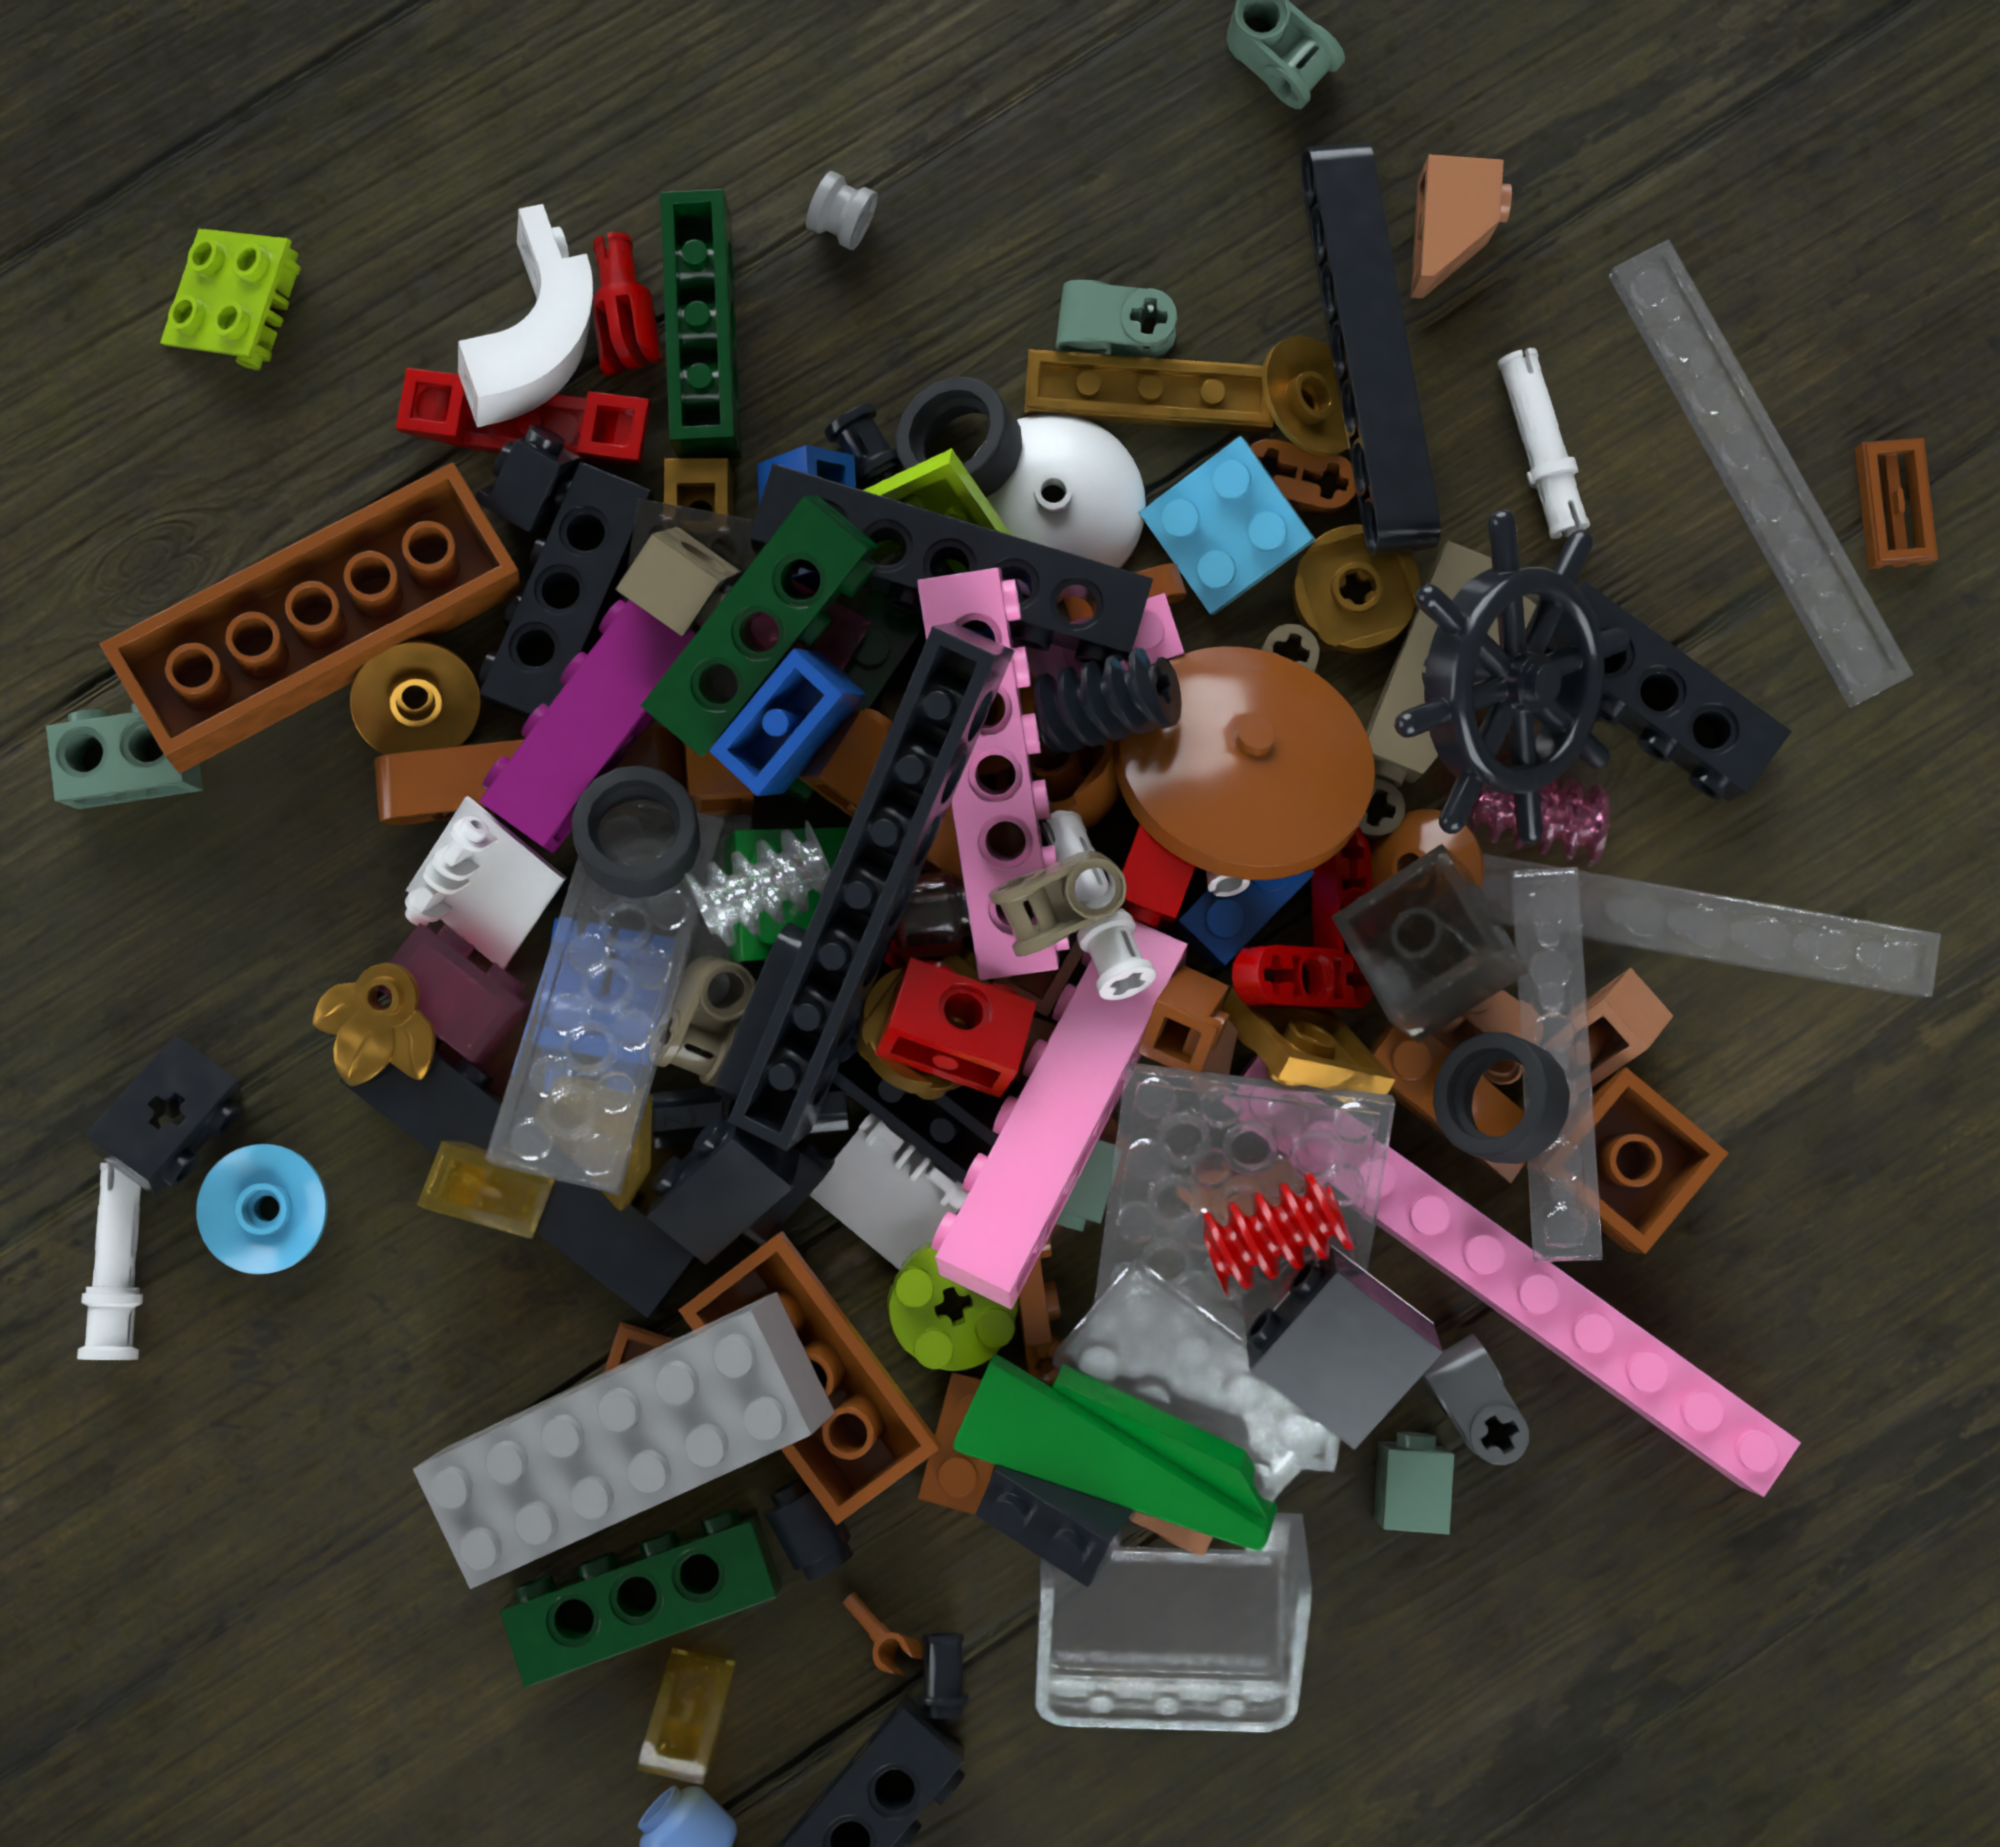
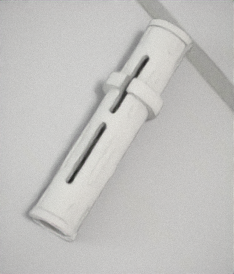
[1497,348,1590,539]

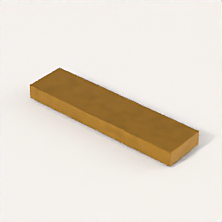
[1024,349,1273,433]

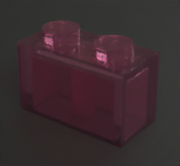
[378,923,533,1065]

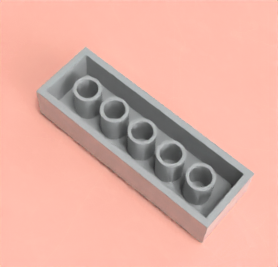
[413,1292,835,1589]

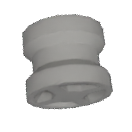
[805,171,878,250]

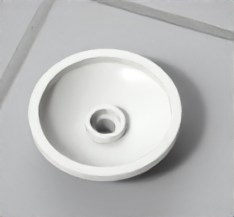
[972,414,1146,596]

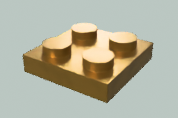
[1221,988,1395,1101]

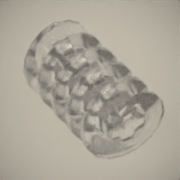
[684,820,831,947]

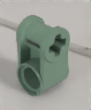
[1226,0,1345,109]
[1055,279,1177,358]

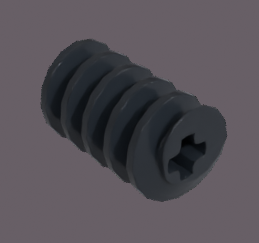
[1034,647,1182,754]

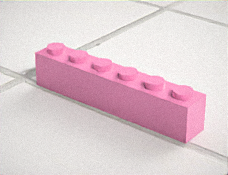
[931,920,1188,1310]

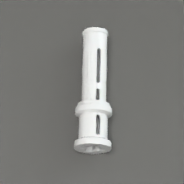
[1040,810,1156,1000]
[77,1163,143,1360]

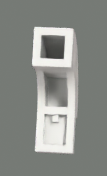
[458,204,593,427]

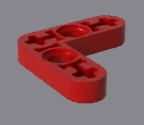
[1232,826,1375,1010]

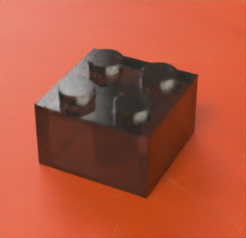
[1331,844,1530,1043]

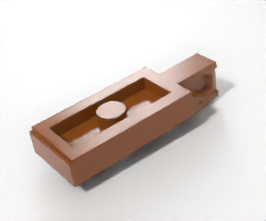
[1018,1236,1070,1385]

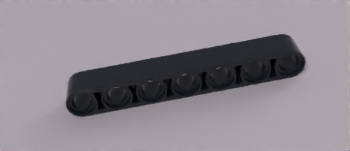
[1301,141,1440,556]

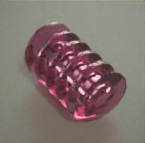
[1466,762,1610,866]

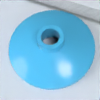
[196,1144,328,1274]

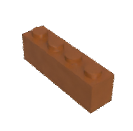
[797,708,1045,915]

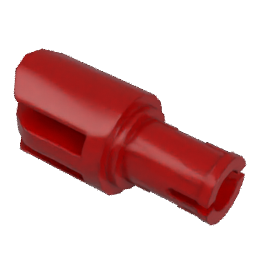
[591,232,663,377]

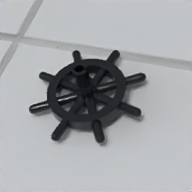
[1394,509,1630,844]

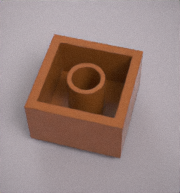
[1526,1067,1728,1254]

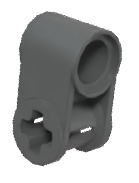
[1421,1333,1529,1465]

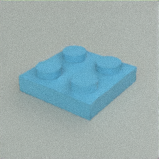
[1139,436,1316,615]

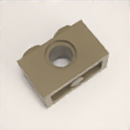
[615,527,741,636]

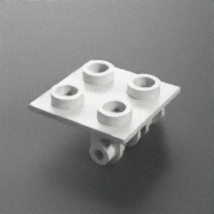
[405,796,567,970]
[810,1112,969,1270]

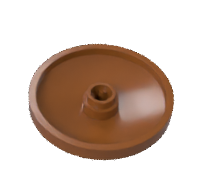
[1114,646,1375,880]

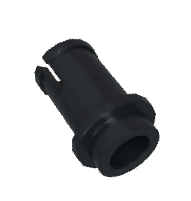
[918,1632,969,1719]

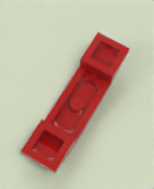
[395,368,652,465]

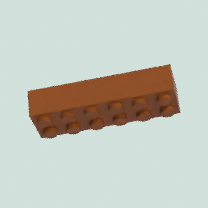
[99,462,521,774]

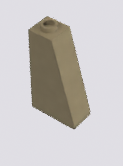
[1366,540,1536,786]

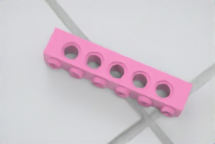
[917,567,1070,981]

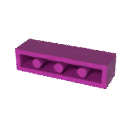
[479,599,696,854]

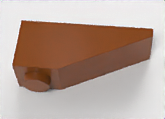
[1369,1014,1528,1183]

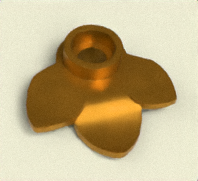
[312,963,436,1086]

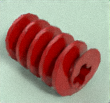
[1202,1172,1355,1297]

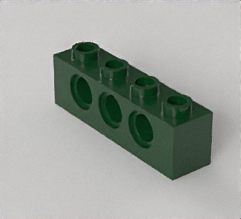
[660,189,742,459]
[640,495,879,757]
[499,1507,782,1688]

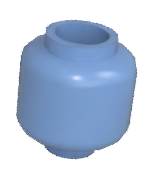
[638,1786,737,1847]

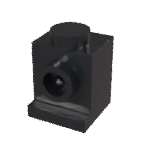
[475,425,580,532]

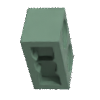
[46,704,203,810]

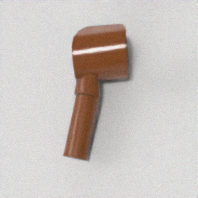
[843,1592,923,1677]

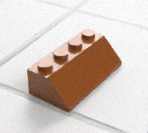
[678,1231,942,1525]

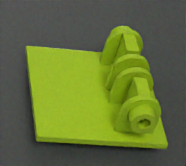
[160,228,301,371]

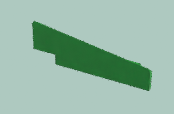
[953,1354,1278,1552]

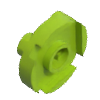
[887,1242,1018,1371]

